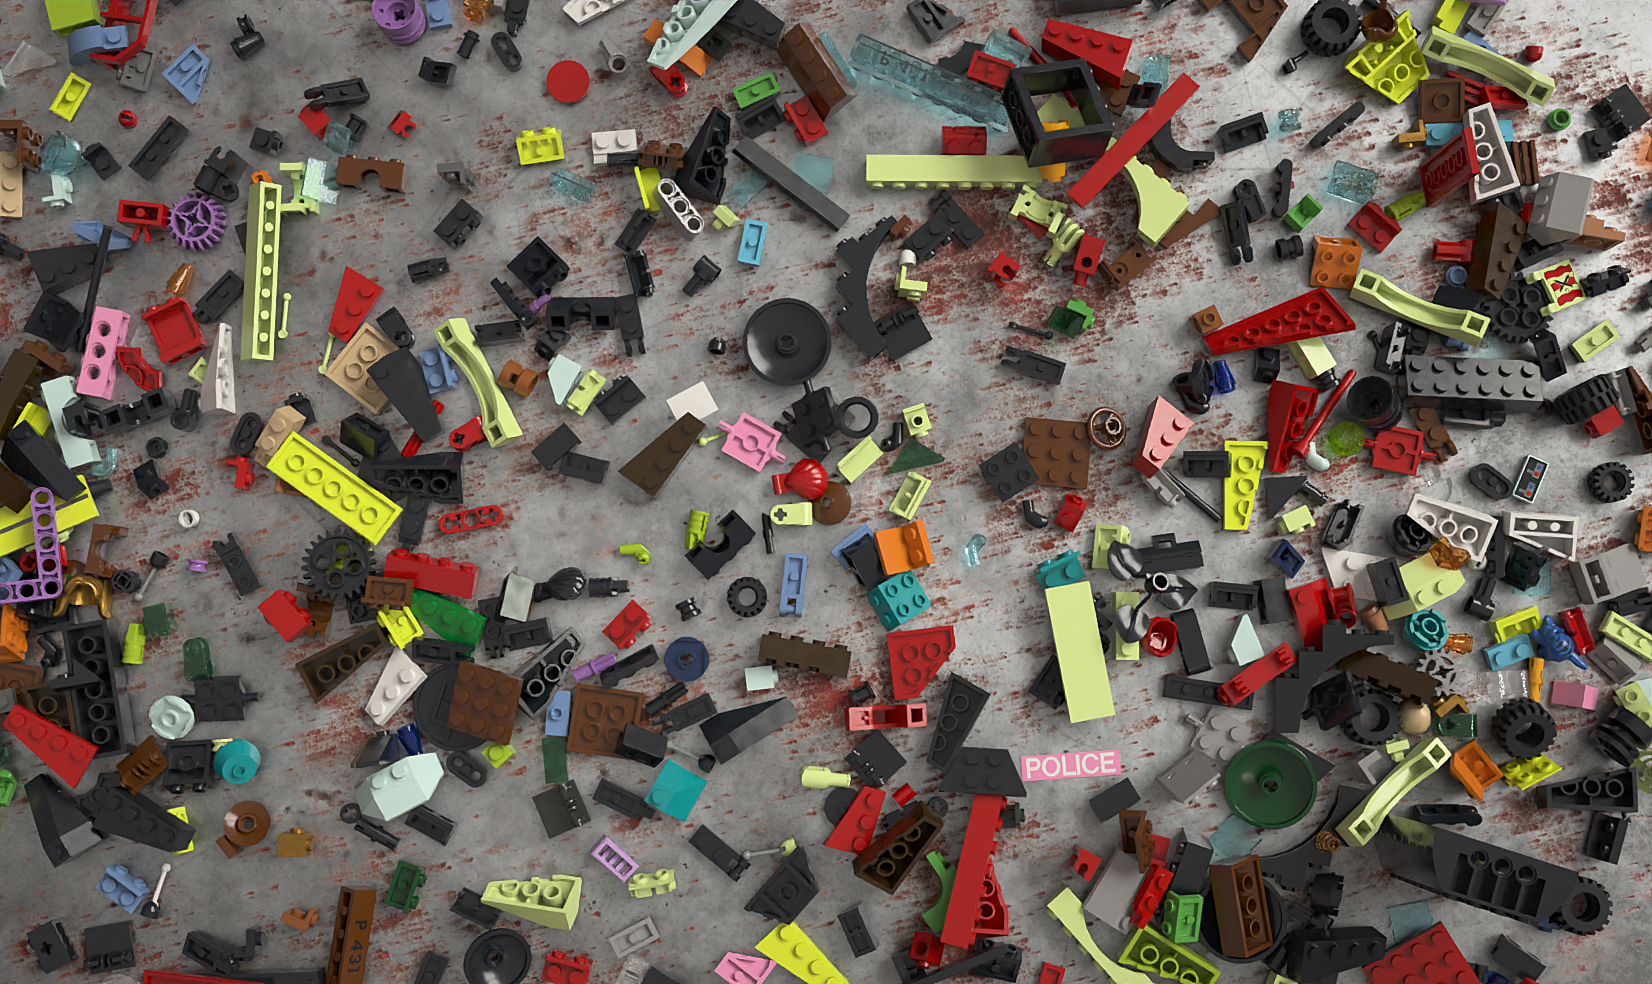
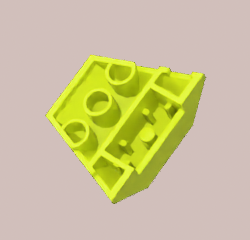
[1343,9,1430,104]

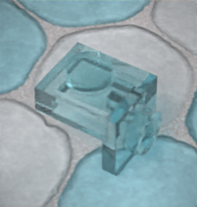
[323,120,353,155]

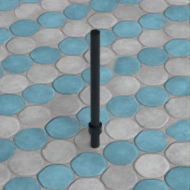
[75,225,113,352]

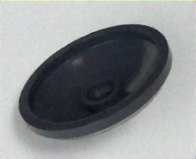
[463,928,532,984]

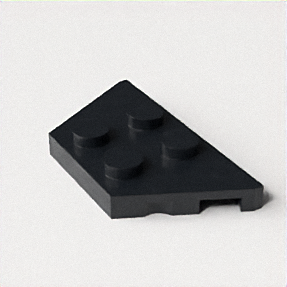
[938,747,1027,798]
[743,844,820,925]

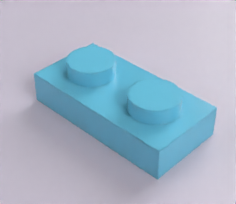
[737,218,768,267]
[1483,633,1534,671]

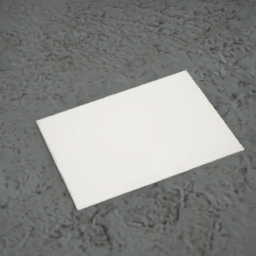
[666,381,719,421]

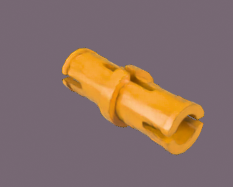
[1525,657,1544,703]

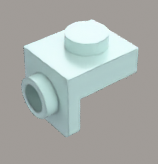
[41,173,73,209]

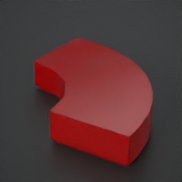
[116,346,163,392]

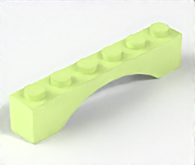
[1421,26,1555,107]
[1349,268,1490,348]
[433,318,523,448]
[1335,737,1452,846]
[1045,884,1154,984]

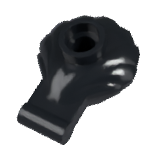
[534,567,587,603]

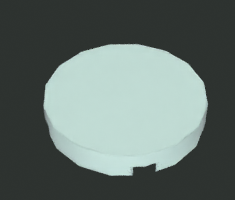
[148,695,195,739]

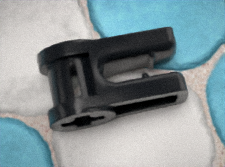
[1232,179,1267,224]

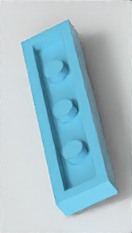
[1423,120,1514,148]

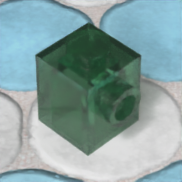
[142,602,178,638]

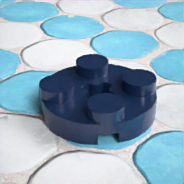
[664,637,710,682]

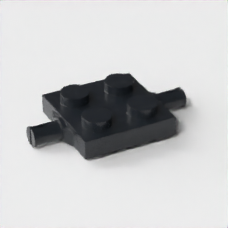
[791,379,842,453]
[1301,670,1370,731]
[181,675,260,722]

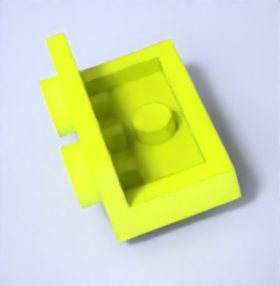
[376,605,424,650]

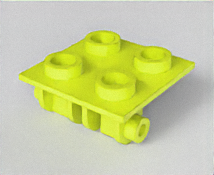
[1500,753,1562,790]

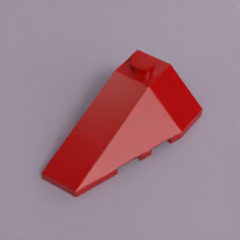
[1287,577,1334,672]
[973,856,1009,939]

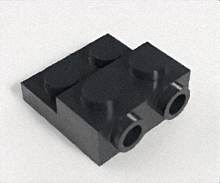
[506,236,570,299]
[162,739,215,794]

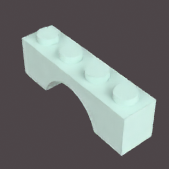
[41,376,101,469]

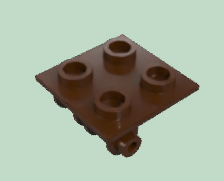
[638,140,688,171]
[116,735,169,796]

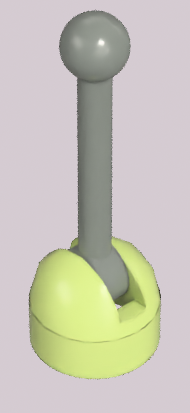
[742,839,796,860]

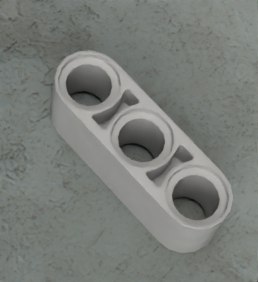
[652,179,704,240]

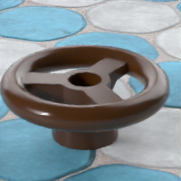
[1086,407,1127,450]

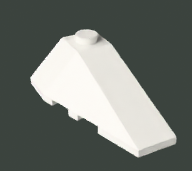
[198,323,235,416]
[1405,493,1498,562]

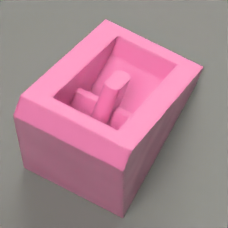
[1550,681,1599,711]

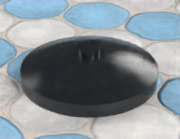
[743,298,832,387]
[1198,877,1287,964]

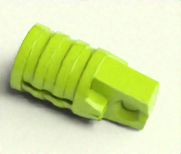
[1384,190,1426,221]
[684,509,710,550]
[121,623,145,664]

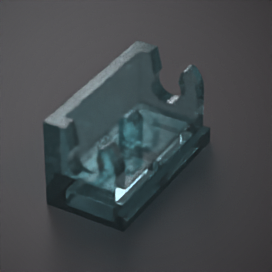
[981,29,1032,68]
[1140,53,1172,99]

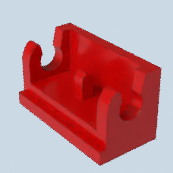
[984,252,1021,287]
[1068,843,1101,882]

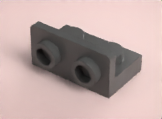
[116,41,158,93]
[437,162,476,193]

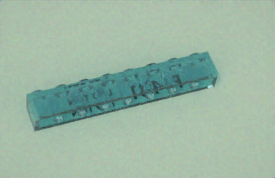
[847,33,1011,133]

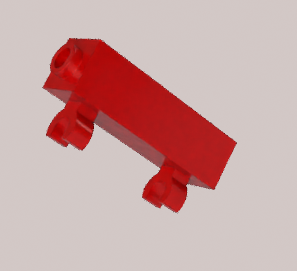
[1216,642,1299,708]

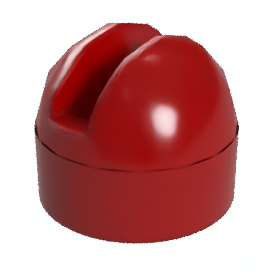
[1525,46,1544,62]
[118,110,138,129]

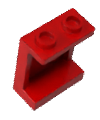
[141,296,209,366]

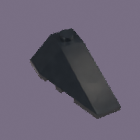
[0,419,87,503]
[369,452,465,504]
[350,730,401,769]
[24,773,104,868]

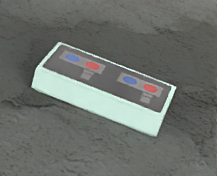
[1511,455,1550,504]

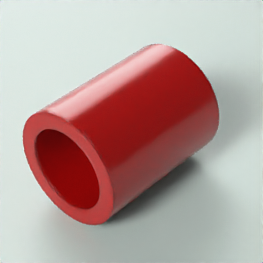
[891,782,917,807]

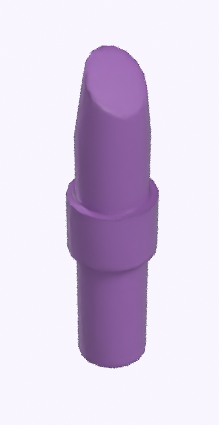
[524,294,552,314]

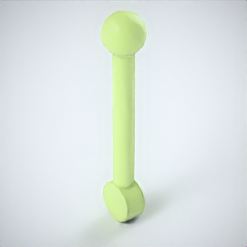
[278,293,291,339]
[318,332,335,374]
[698,432,728,446]

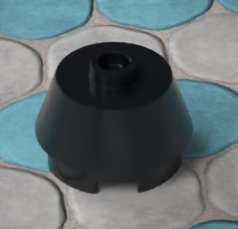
[1388,514,1433,556]
[1307,872,1345,917]

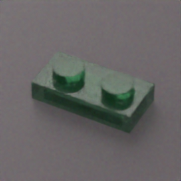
[541,736,570,784]

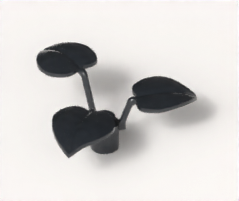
[1107,540,1198,644]

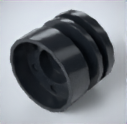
[1347,376,1404,433]
[1590,706,1652,767]

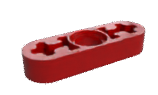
[438,505,504,534]

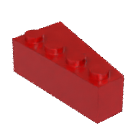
[1041,19,1133,91]

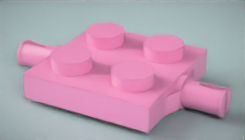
[717,412,787,473]

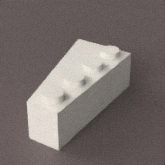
[1463,102,1520,205]

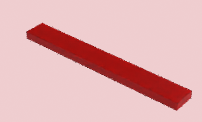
[1066,72,1200,210]

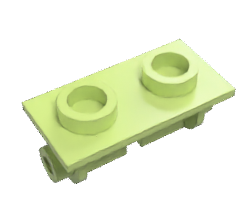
[566,369,607,416]
[629,869,677,899]

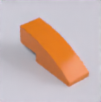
[643,18,712,77]

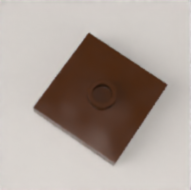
[1418,77,1465,124]

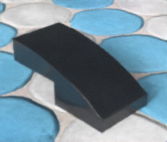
[1126,82,1162,108]

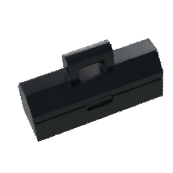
[1136,533,1204,575]

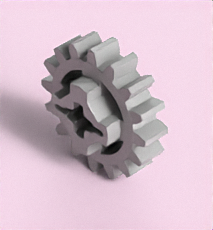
[1413,648,1465,696]

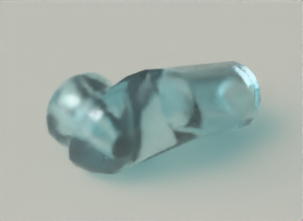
[92,447,119,477]
[966,534,987,567]

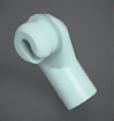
[1305,442,1330,471]

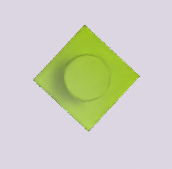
[481,742,517,769]

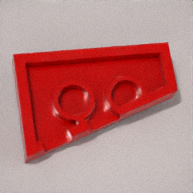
[822,784,886,855]

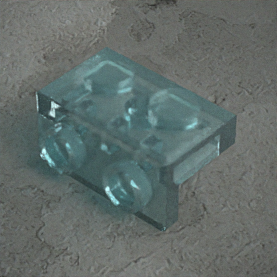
[1327,160,1379,205]

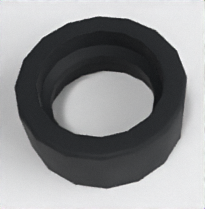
[837,396,879,439]

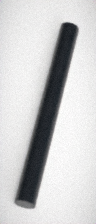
[1161,466,1223,523]

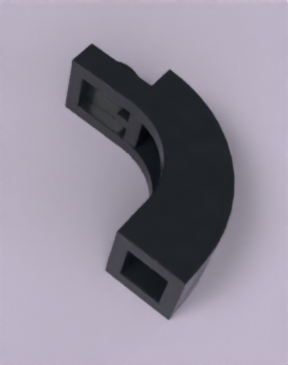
[1147,119,1215,174]

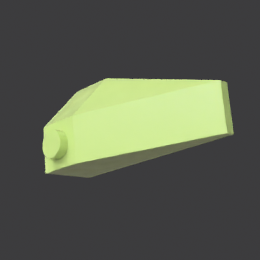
[481,874,582,931]

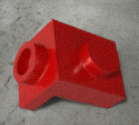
[226,456,255,491]
[1053,493,1087,533]

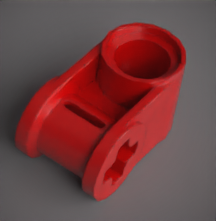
[648,63,688,98]
[449,415,488,452]
[20,545,68,573]
[1327,582,1357,628]

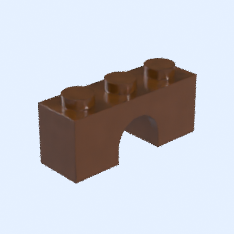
[335,155,409,194]

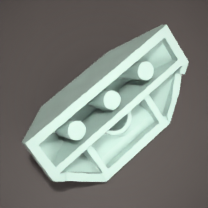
[355,752,444,822]

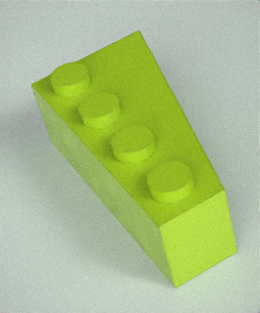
[1116,922,1221,984]

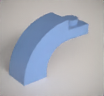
[67,25,130,66]

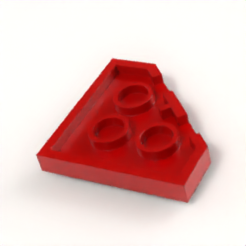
[886,625,956,700]

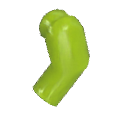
[620,543,651,565]

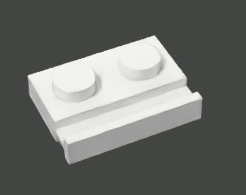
[592,129,638,166]

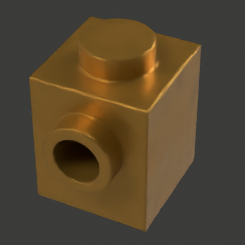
[277,828,315,857]

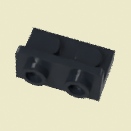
[433,199,483,250]
[903,213,955,263]
[593,375,646,426]
[1500,540,1548,592]
[1028,654,1065,710]
[1585,812,1629,865]
[971,939,1022,983]

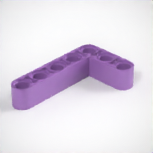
[0,487,64,605]

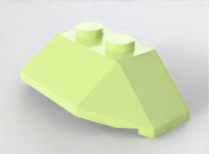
[1381,551,1465,621]

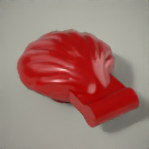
[771,458,828,500]

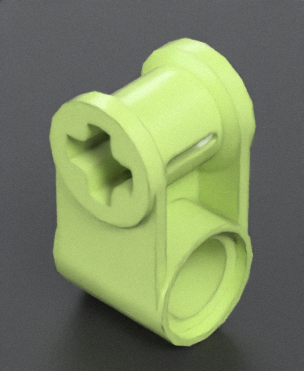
[770,502,813,526]

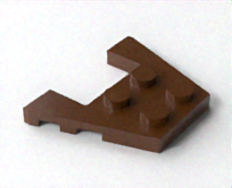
[1197,0,1288,63]
[1131,158,1221,249]

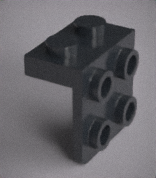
[23,291,84,353]

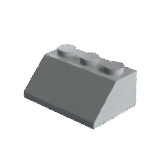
[1527,172,1595,246]
[1082,848,1150,935]

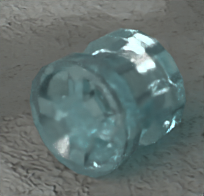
[1278,109,1302,132]

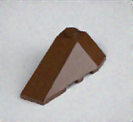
[1621,366,1652,455]

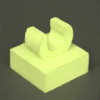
[712,205,740,231]
[1379,736,1410,762]

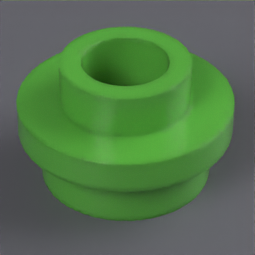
[1548,108,1571,131]

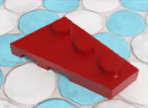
[328,266,385,344]

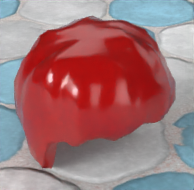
[1139,616,1177,658]

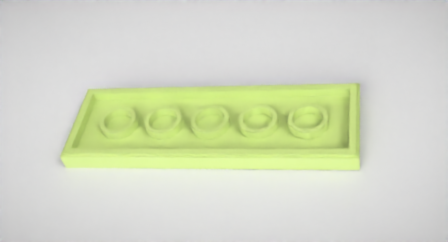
[1044,581,1115,723]

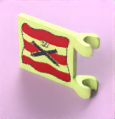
[1525,259,1587,317]

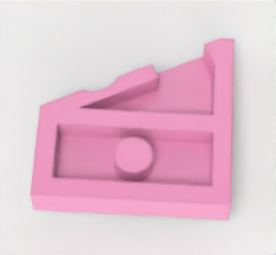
[714,952,777,984]

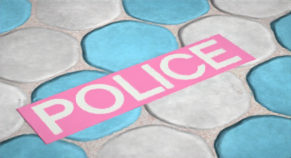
[1021,749,1121,781]

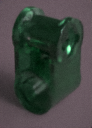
[182,637,213,681]
[1430,714,1478,737]

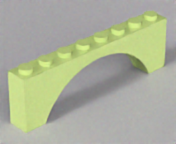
[1037,94,1190,248]

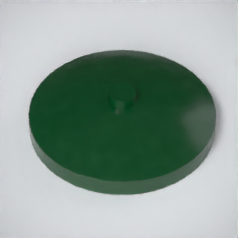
[1224,740,1318,830]

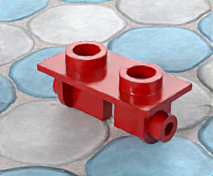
[1559,607,1597,656]

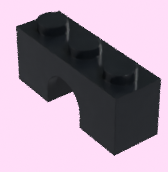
[546,297,616,331]
[99,387,177,436]
[684,509,756,580]

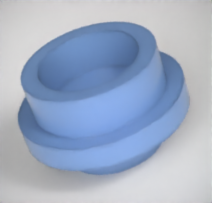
[1445,266,1468,288]

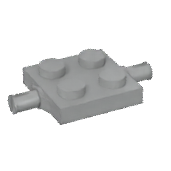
[1185,706,1252,766]

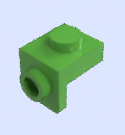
[1283,194,1323,233]
[1064,299,1095,333]
[0,769,18,807]

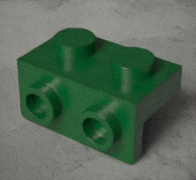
[384,859,427,914]

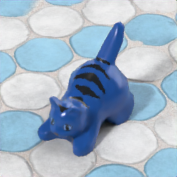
[1531,615,1588,670]

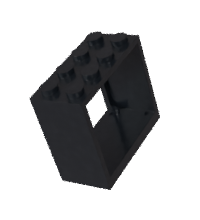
[1001,58,1115,168]

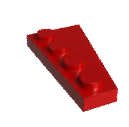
[3,704,99,789]

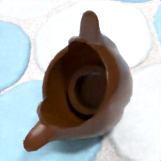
[1361,0,1399,43]

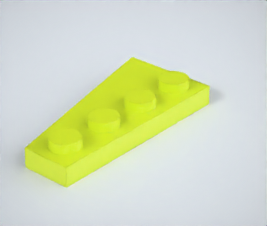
[1223,441,1269,530]
[754,921,849,984]

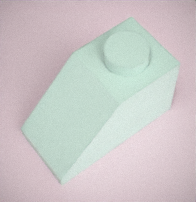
[547,354,585,408]
[1226,614,1265,666]

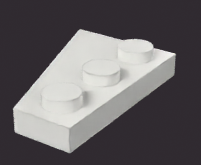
[562,0,627,26]
[365,645,427,726]

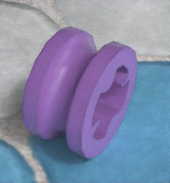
[186,559,208,572]

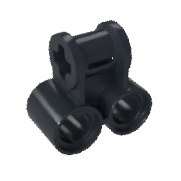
[193,165,240,202]

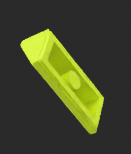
[48,72,92,122]

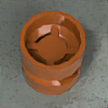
[497,359,539,399]

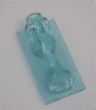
[550,168,597,204]

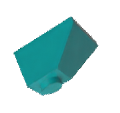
[644,760,707,821]

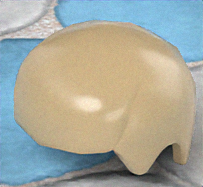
[1397,700,1432,735]

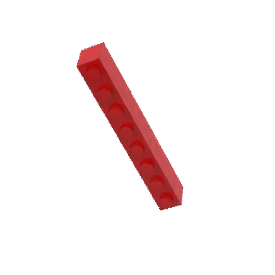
[940,794,1008,951]

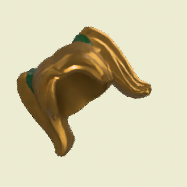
[52,574,112,619]

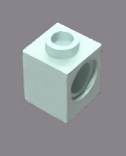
[745,665,778,691]

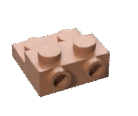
[1563,214,1626,251]

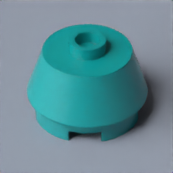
[1403,609,1449,652]
[213,739,261,784]

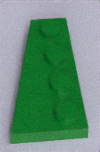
[409,587,487,657]

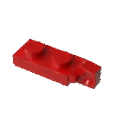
[1129,863,1174,929]

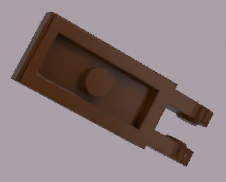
[1406,407,1458,463]

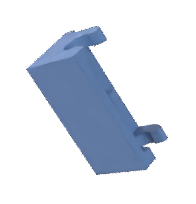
[830,523,876,571]

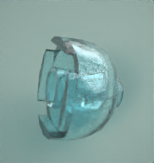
[41,131,84,177]

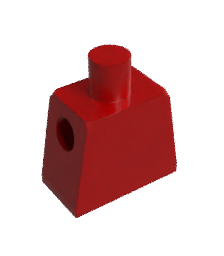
[1071,234,1105,287]

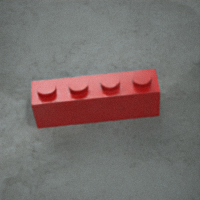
[383,548,480,599]

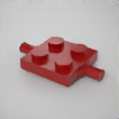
[1359,426,1436,476]

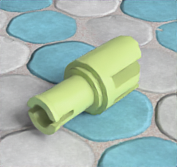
[1043,218,1085,267]
[799,766,850,790]

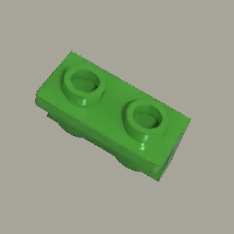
[1162,891,1203,943]

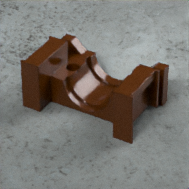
[1097,232,1157,292]
[84,524,129,578]
[296,582,334,637]

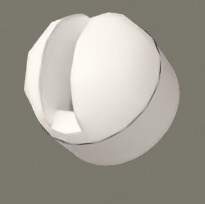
[899,250,916,267]
[179,509,200,527]
[1467,555,1488,571]

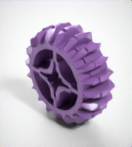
[166,192,227,252]

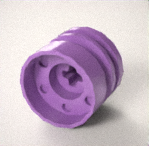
[372,0,426,44]

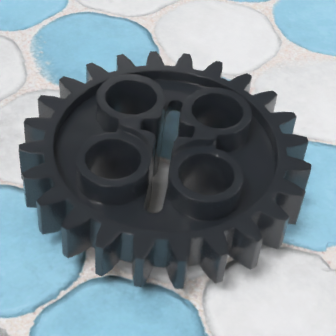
[1481,272,1554,344]
[301,529,377,602]

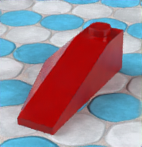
[1268,379,1320,473]

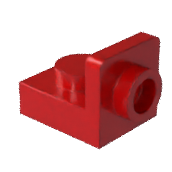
[1148,834,1171,867]

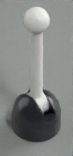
[140,863,171,919]

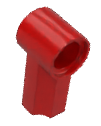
[1432,240,1477,266]

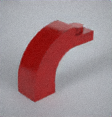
[844,703,927,731]

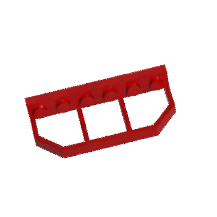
[89,0,158,70]

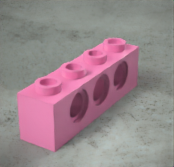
[76,306,131,401]

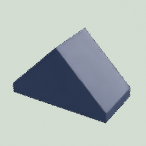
[1264,539,1305,579]

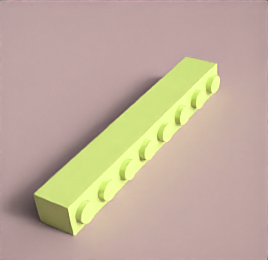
[866,155,1043,190]
[240,181,282,363]

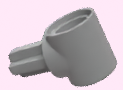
[598,37,630,80]

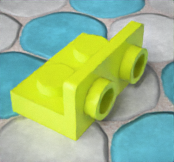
[516,126,565,165]

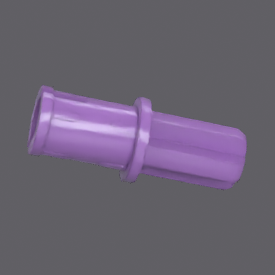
[572,652,617,683]

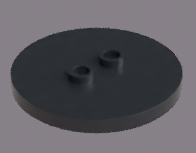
[413,664,488,752]

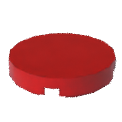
[546,60,590,104]

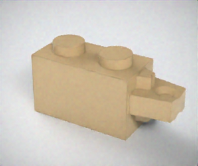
[254,405,306,467]

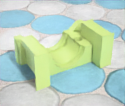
[280,161,319,217]
[1007,185,1068,239]

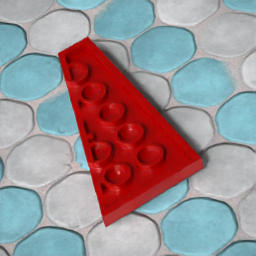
[1202,286,1356,356]

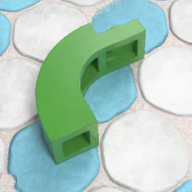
[921,849,957,934]

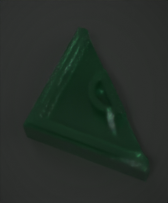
[889,437,945,474]

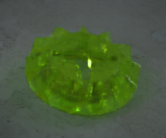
[1328,421,1365,456]

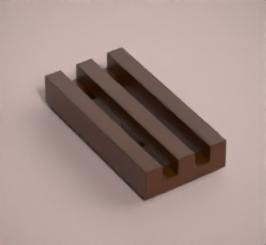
[1510,140,1539,186]

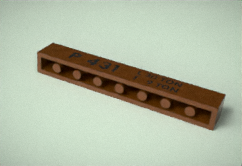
[325,886,377,984]

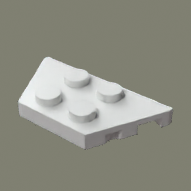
[1320,547,1407,602]

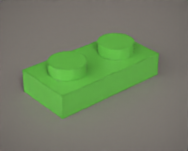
[732,71,781,111]

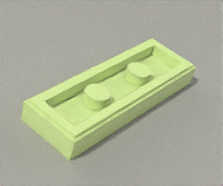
[1598,611,1652,663]

